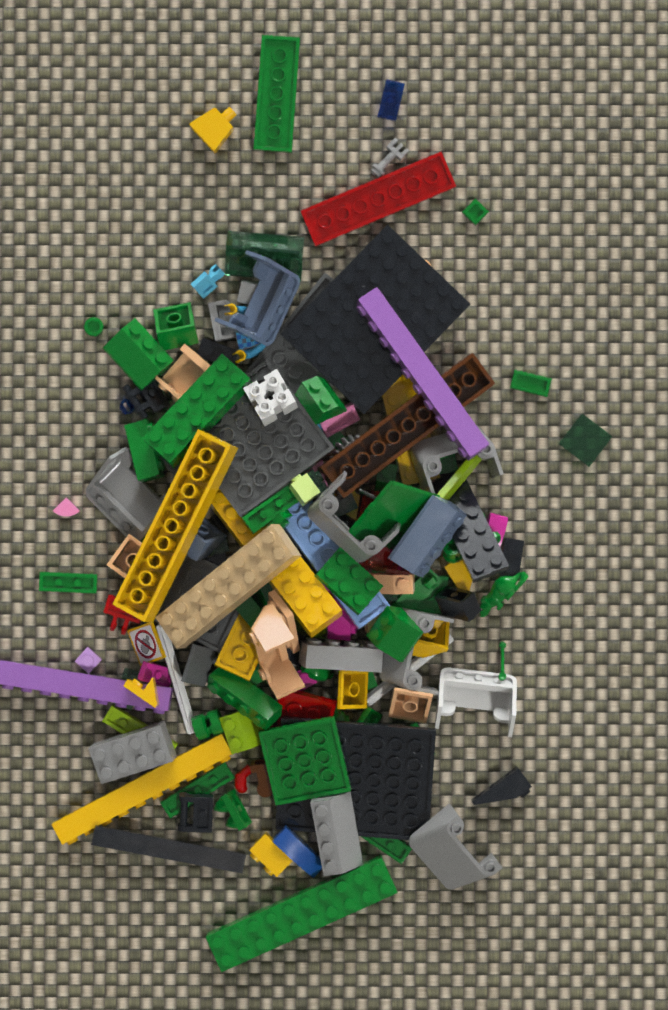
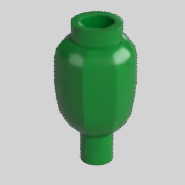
[301,666,334,681]

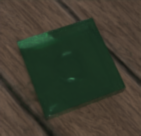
[559,414,613,467]

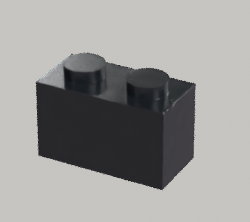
[435,586,481,622]

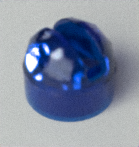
[119,399,135,415]

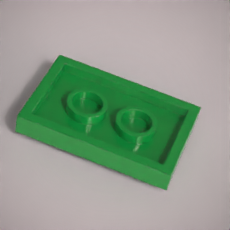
[315,547,383,615]

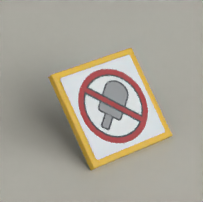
[127,622,166,666]

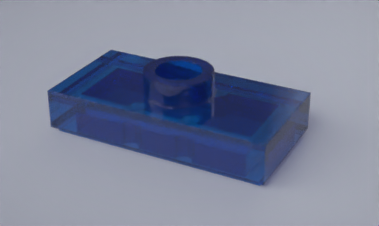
[377,79,405,122]

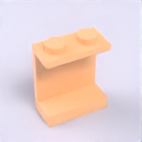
[155,344,211,402]

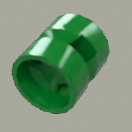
[191,709,224,740]

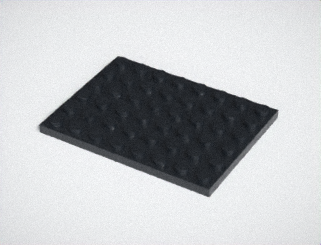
[281,225,470,415]
[275,716,436,840]

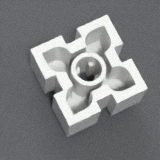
[243,369,298,427]

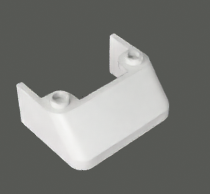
[435,667,517,737]

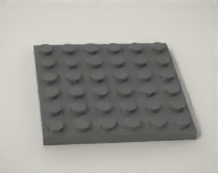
[208,360,336,519]

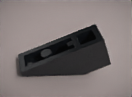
[471,766,532,805]

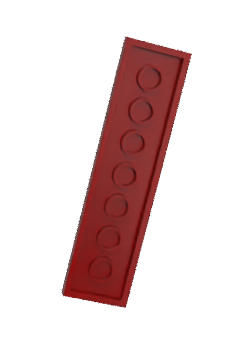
[300,151,456,247]

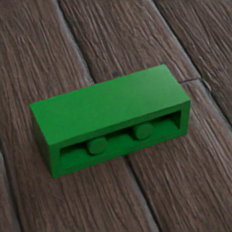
[124,419,166,483]

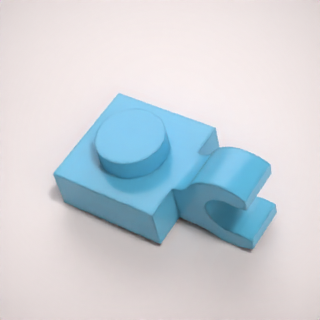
[191,264,225,299]

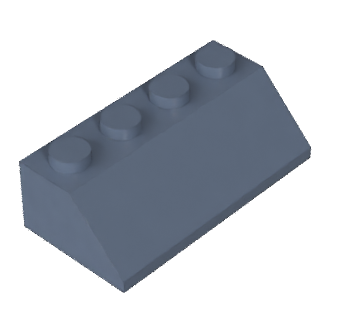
[388,495,467,577]

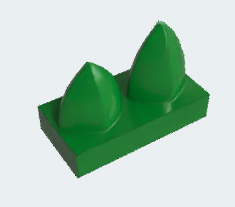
[214,788,252,831]

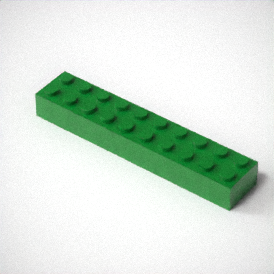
[206,854,398,972]

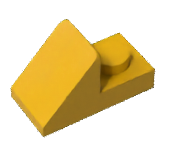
[123,677,159,708]

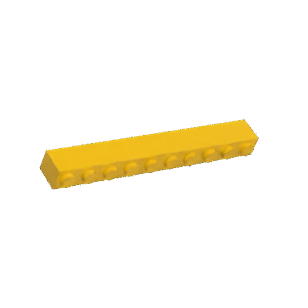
[51,733,232,845]

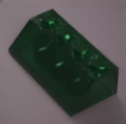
[225,231,304,281]

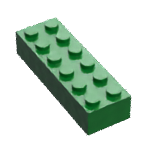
[142,354,252,468]

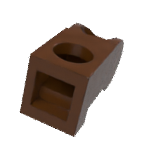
[250,759,273,797]

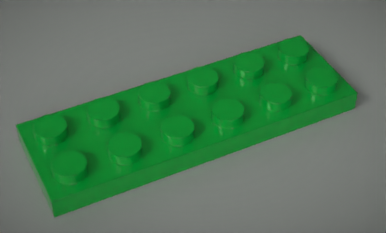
[254,35,300,153]

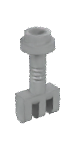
[370,138,409,178]

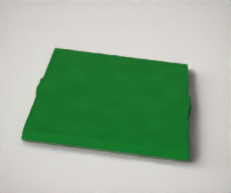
[348,480,440,550]

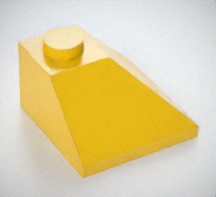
[412,620,450,658]

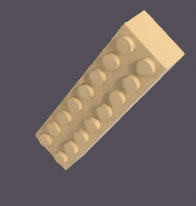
[155,524,302,649]

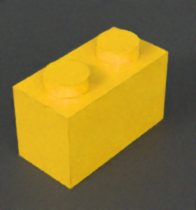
[249,832,292,877]

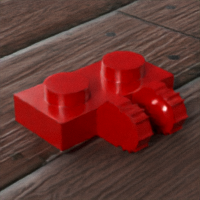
[103,594,141,635]

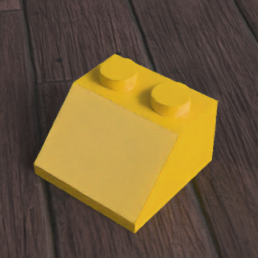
[337,670,368,709]

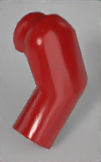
[234,764,251,793]

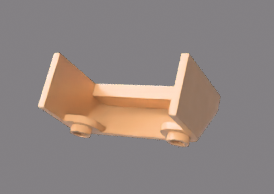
[249,603,305,700]

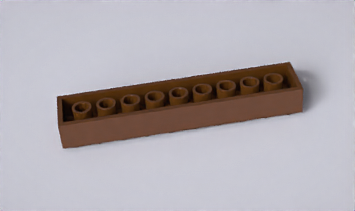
[317,353,495,499]

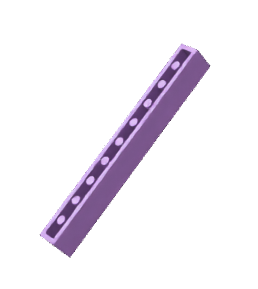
[356,287,489,461]
[0,660,173,714]

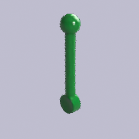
[498,641,506,681]

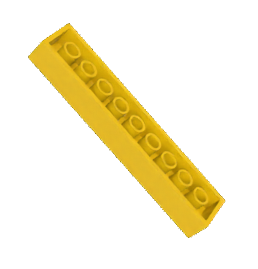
[113,429,238,623]
[210,489,342,638]

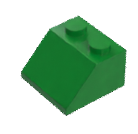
[153,302,199,350]
[295,376,347,425]
[366,606,423,662]

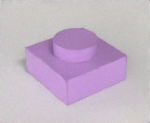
[75,647,102,674]

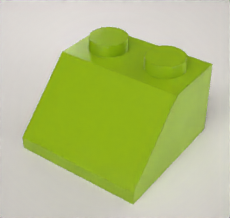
[219,711,263,755]

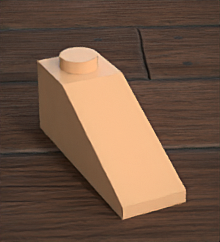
[370,572,415,594]

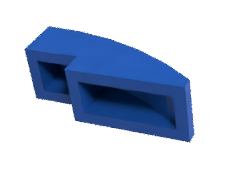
[272,825,322,878]

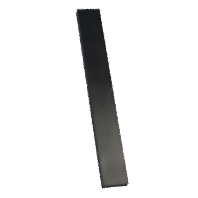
[91,825,246,873]

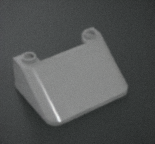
[86,447,166,541]
[409,804,503,890]

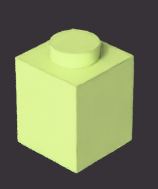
[289,473,320,507]

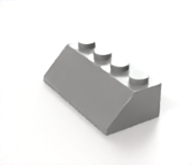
[310,791,363,876]

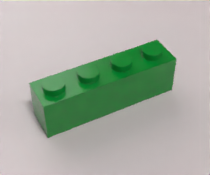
[207,667,283,730]

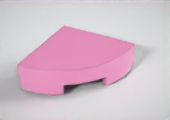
[53,497,80,517]

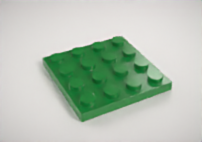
[258,716,352,806]

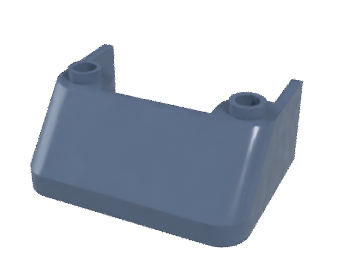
[214,250,300,346]

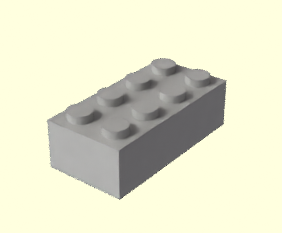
[298,637,383,673]
[88,721,177,784]

